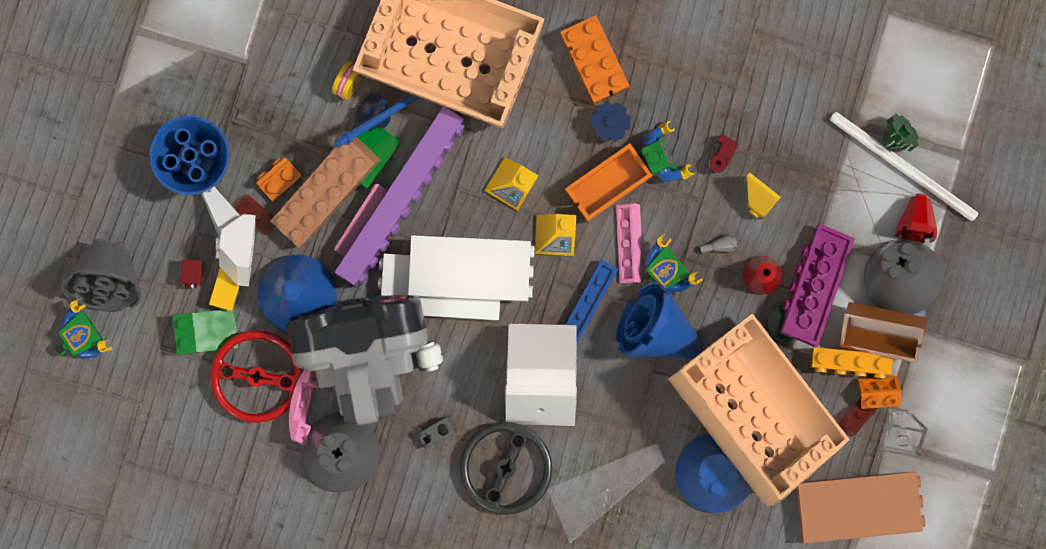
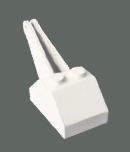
[202,187,255,286]

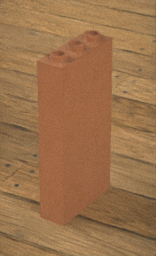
[796,472,925,543]

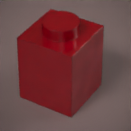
[180,259,204,289]

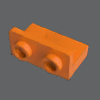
[256,157,303,202]
[858,376,901,409]

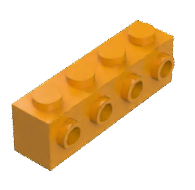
[810,347,893,379]

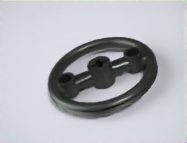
[460,422,552,515]

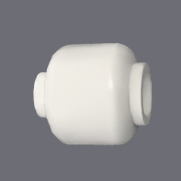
[415,341,443,371]

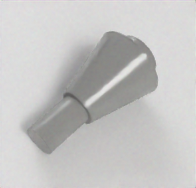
[700,233,738,253]

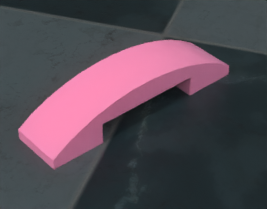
[289,370,319,445]

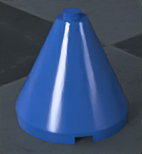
[258,255,337,332]
[615,282,702,357]

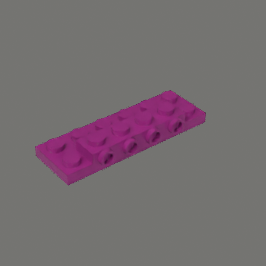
[780,223,855,348]

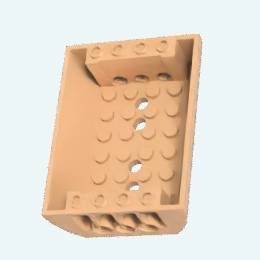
[353,0,544,129]
[668,314,850,507]

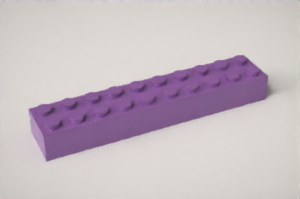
[335,106,465,287]

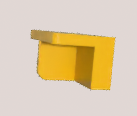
[209,267,240,311]

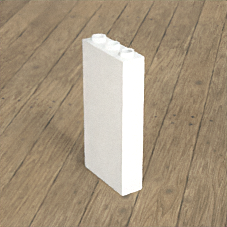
[408,236,535,302]
[378,254,500,321]

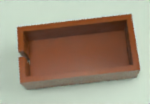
[839,302,927,363]

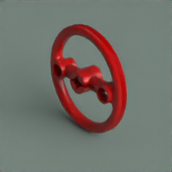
[210,330,303,423]

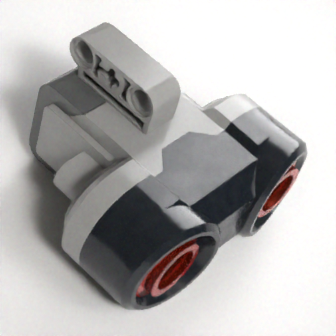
[286,295,428,425]

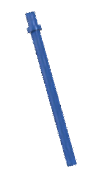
[334,94,420,148]

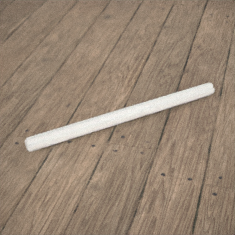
[830,112,978,221]

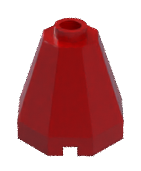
[895,194,938,243]

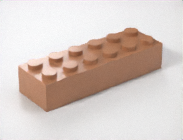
[271,137,381,248]

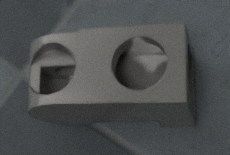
[417,416,458,448]

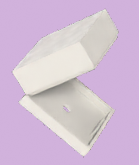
[506,324,577,426]

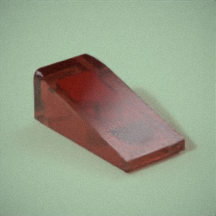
[235,194,274,235]
[837,398,878,437]

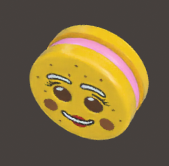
[332,61,362,100]

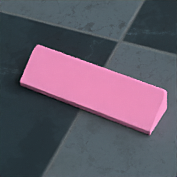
[334,184,388,257]
[616,203,643,283]

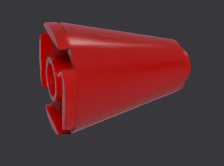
[743,256,782,295]

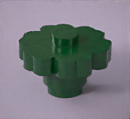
[883,114,919,152]

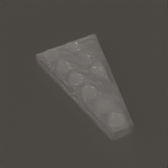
[548,443,665,544]

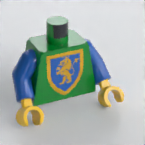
[641,121,695,182]
[641,233,703,293]
[54,298,112,358]

